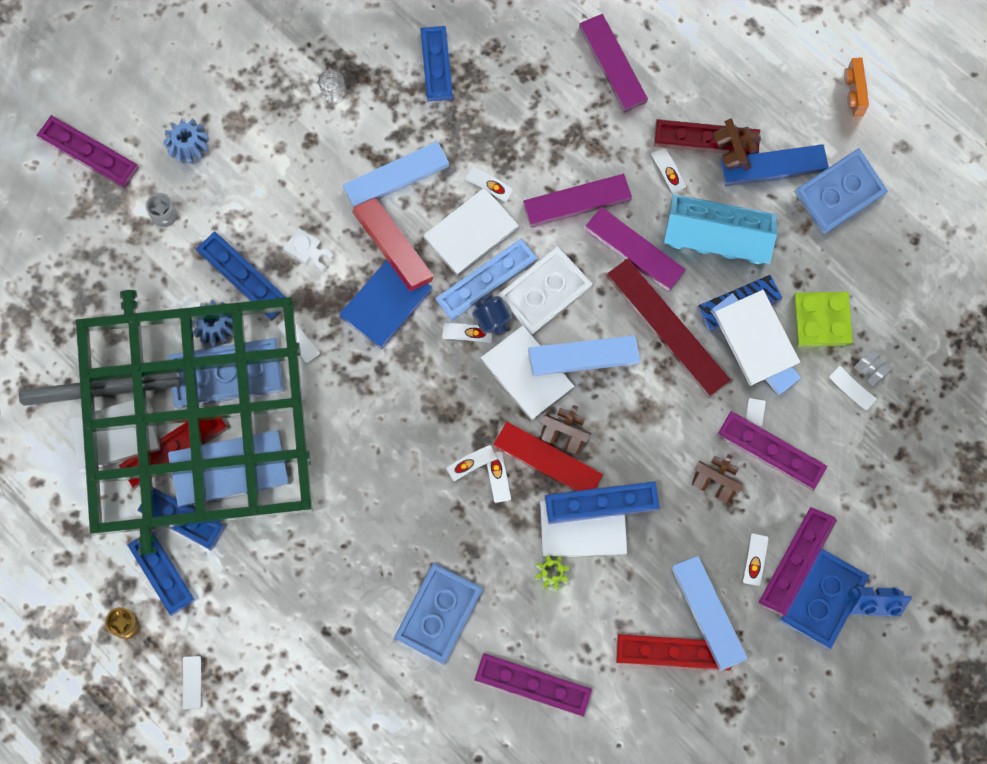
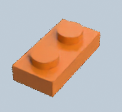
[844,57,869,117]

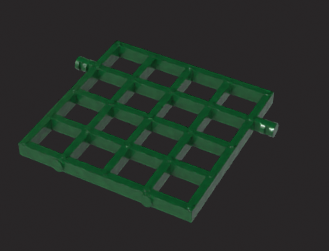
[76,290,313,555]

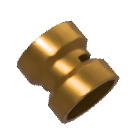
[105,607,140,639]

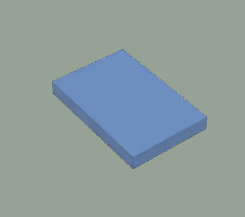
[794,148,888,235]
[394,563,483,665]

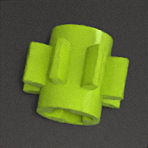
[535,555,569,591]

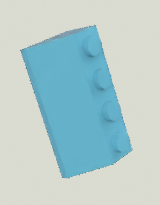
[664,194,777,264]

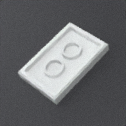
[423,187,519,277]
[497,246,593,336]
[714,290,800,386]
[481,326,575,421]
[69,396,161,472]
[540,501,627,558]

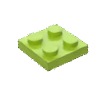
[793,292,853,347]

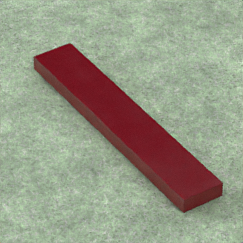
[606,258,731,398]

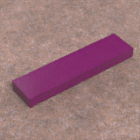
[579,13,648,112]
[36,115,139,189]
[523,173,632,228]
[585,207,686,292]
[716,411,828,491]
[758,507,837,617]
[474,653,592,717]

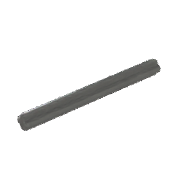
[19,372,182,406]

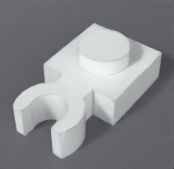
[283,228,334,272]

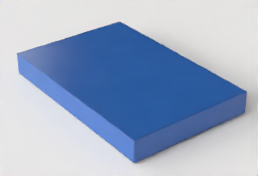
[339,260,432,349]
[779,549,870,650]

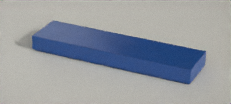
[720,144,829,186]
[196,231,286,322]
[544,481,660,524]

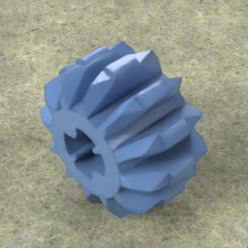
[163,118,209,164]
[192,300,234,347]

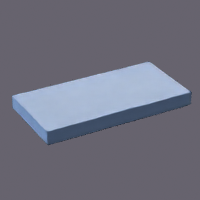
[168,338,284,409]
[168,430,289,507]

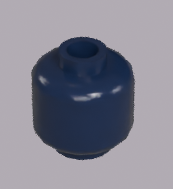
[472,294,512,336]

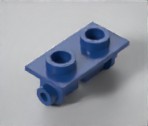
[848,586,912,617]

